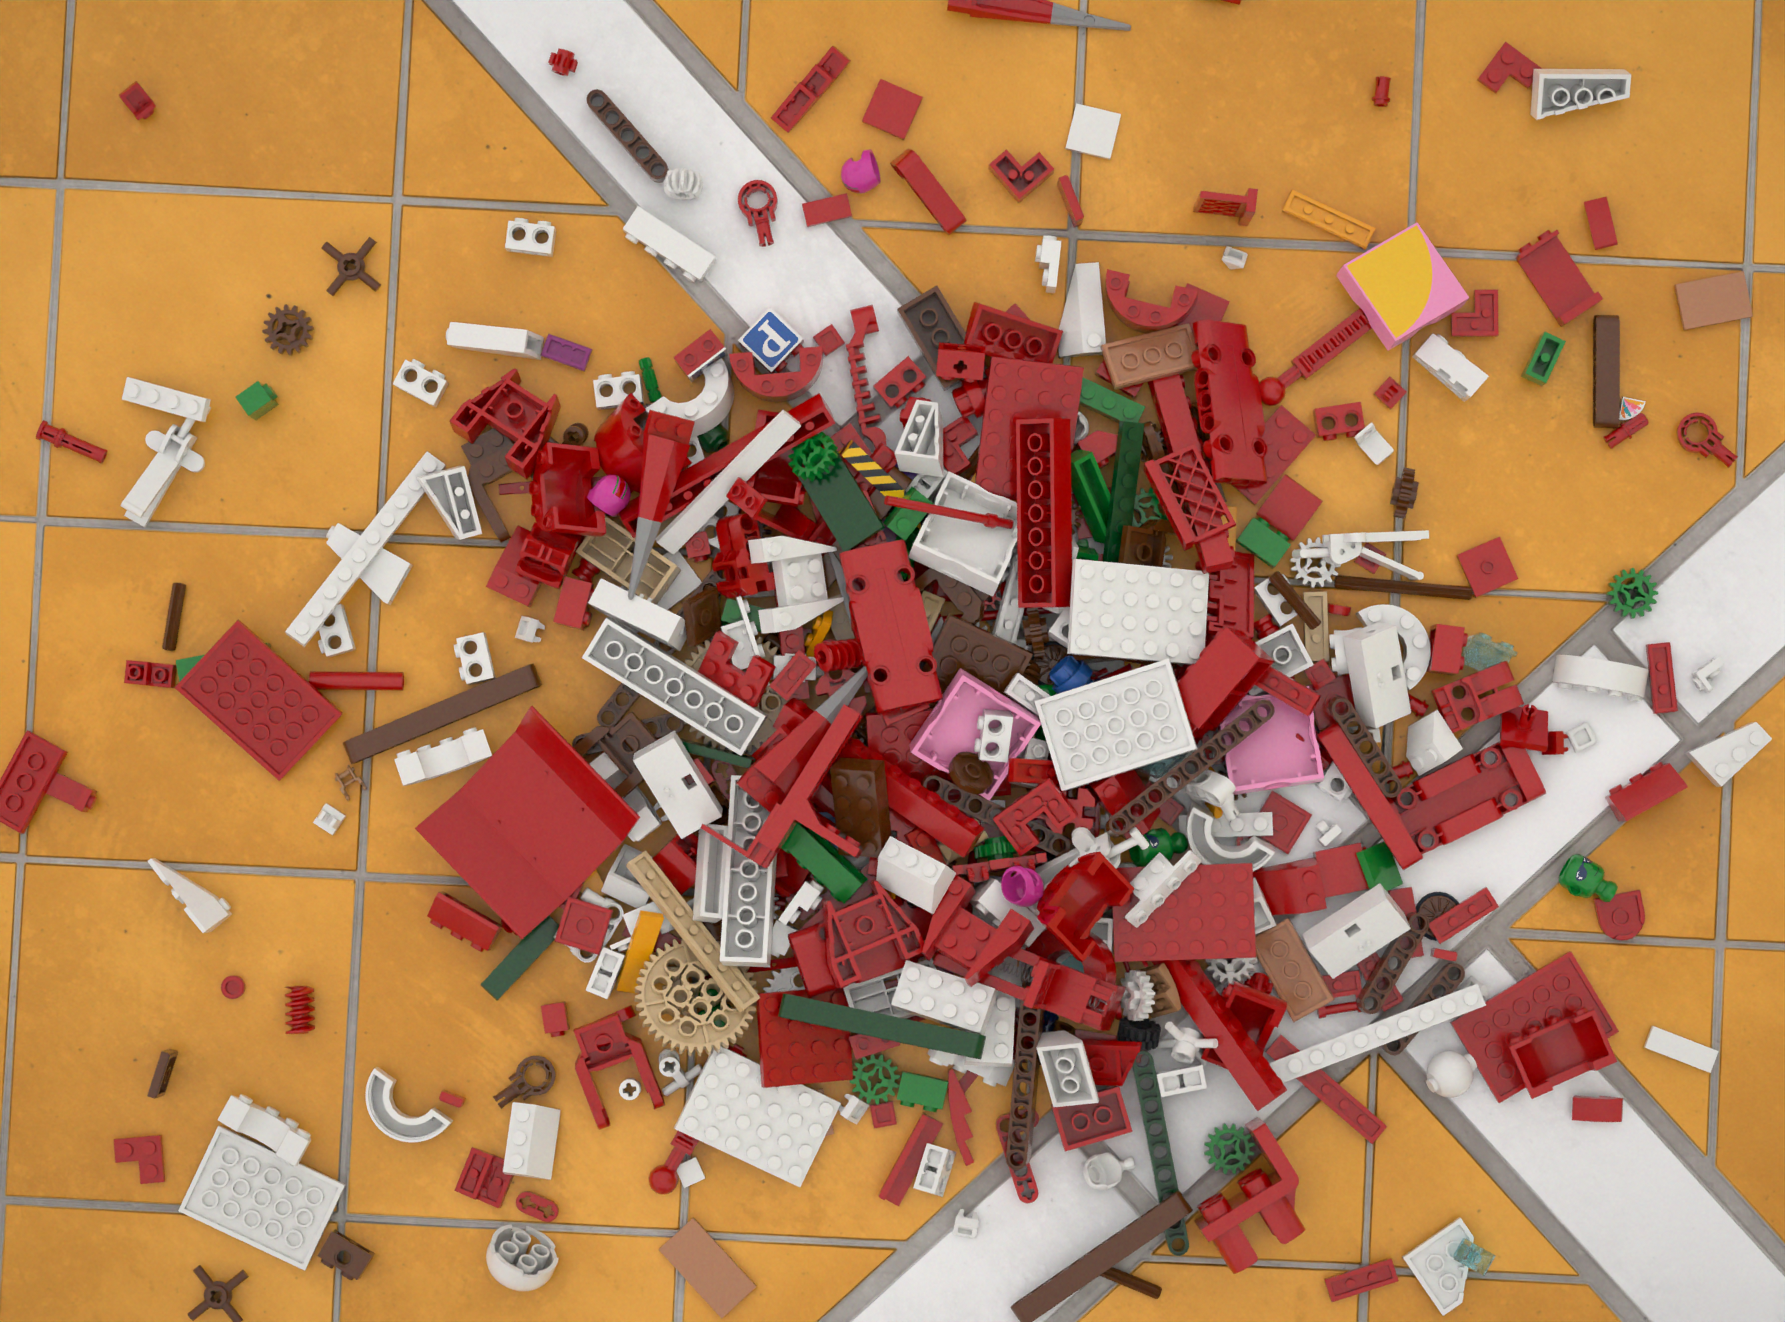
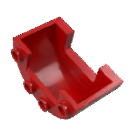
[1106,269,1198,333]
[729,346,823,403]
[594,393,692,493]
[746,409,807,507]
[529,442,606,537]
[1037,852,1135,962]
[1200,980,1287,1069]
[1508,1007,1617,1099]

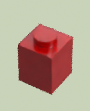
[541,1001,570,1037]

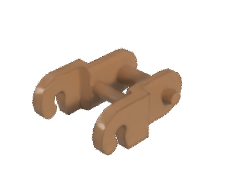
[335,765,367,801]

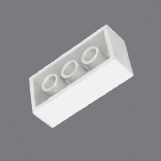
[891,960,998,1035]

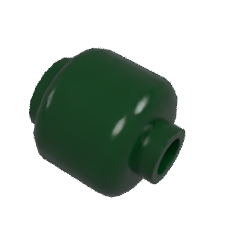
[697,423,729,453]

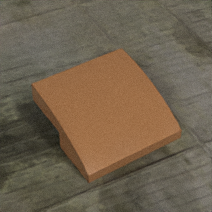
[1140,963,1181,1018]

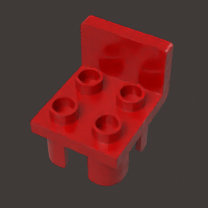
[1194,1117,1306,1274]

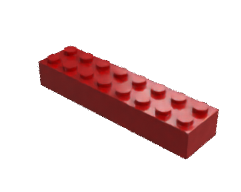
[1016,418,1072,608]

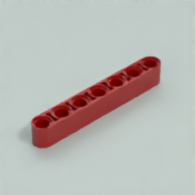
[1316,722,1423,871]

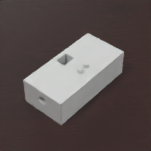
[588,578,687,651]
[1343,622,1411,728]
[633,730,723,839]
[1303,883,1411,979]
[843,958,936,1019]

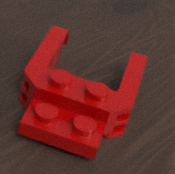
[574,1013,665,1130]

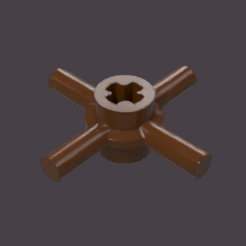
[321,237,381,296]
[188,1265,249,1322]

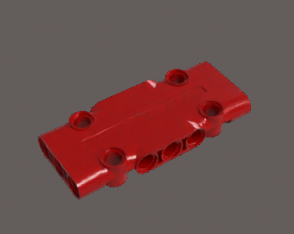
[1191,320,1268,486]
[839,540,943,714]
[1385,741,1546,854]
[788,894,938,998]

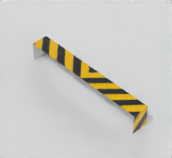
[839,439,929,529]

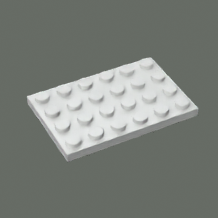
[1067,559,1209,665]
[1034,658,1197,792]
[674,1045,841,1187]
[178,1125,346,1271]

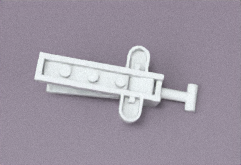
[121,406,211,528]
[1292,530,1429,580]
[1028,827,1149,916]

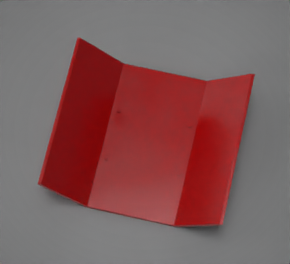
[415,706,641,939]

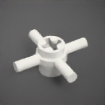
[1157,1022,1218,1065]

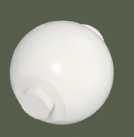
[1426,1051,1477,1098]

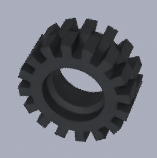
[1117,1016,1161,1051]

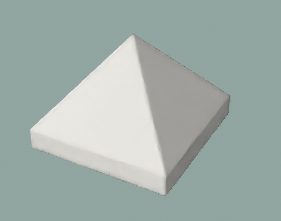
[1222,246,1248,269]

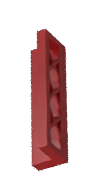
[878,1113,943,1206]

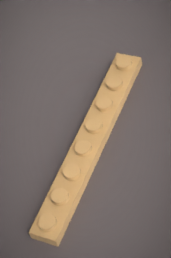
[626,850,760,1013]

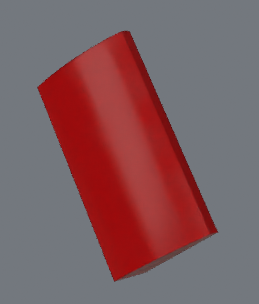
[964,302,1063,363]

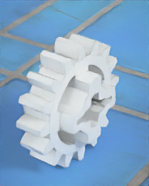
[1290,537,1341,588]
[1206,958,1258,985]
[1121,970,1155,1021]

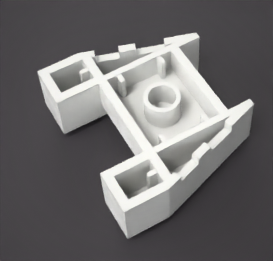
[748,536,844,633]

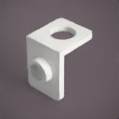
[1354,422,1394,465]

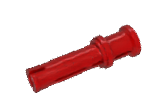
[36,420,108,464]

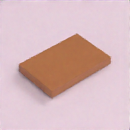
[1674,271,1753,331]

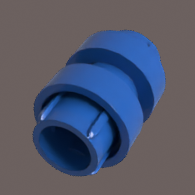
[1049,656,1101,694]

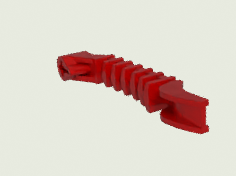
[846,305,886,449]

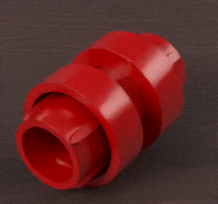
[951,368,989,419]

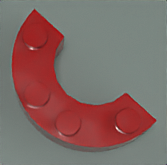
[1026,930,1116,985]

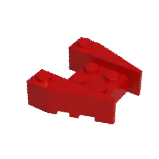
[449,368,561,479]
[922,875,1034,987]
[823,880,924,987]

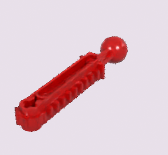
[1259,308,1372,406]
[648,1043,748,1195]

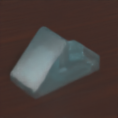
[1453,1238,1496,1276]

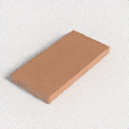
[1101,323,1198,390]
[1256,918,1335,1022]
[659,1217,756,1318]

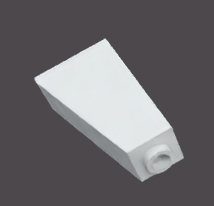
[446,322,544,360]
[326,523,413,605]

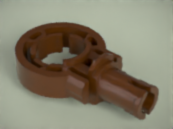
[493,1056,555,1109]

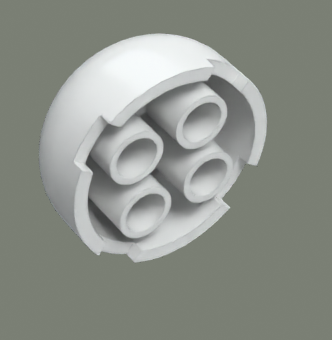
[486,1224,559,1291]

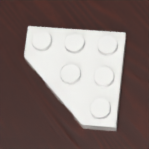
[1402,1217,1474,1316]

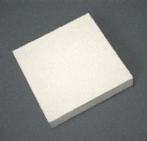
[1065,103,1121,160]

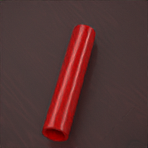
[309,671,404,690]

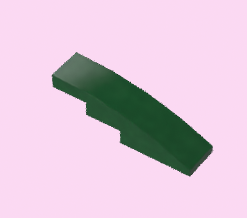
[481,916,559,1001]

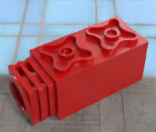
[1177,627,1275,745]

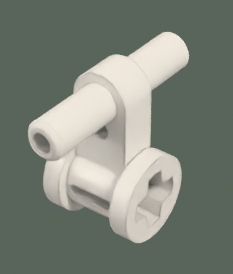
[659,1049,703,1096]

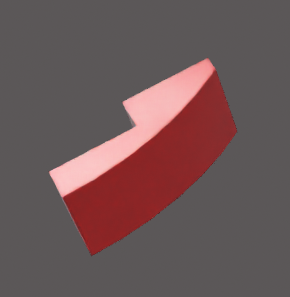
[1584,196,1618,250]
[124,660,177,688]
[1572,1095,1623,1122]

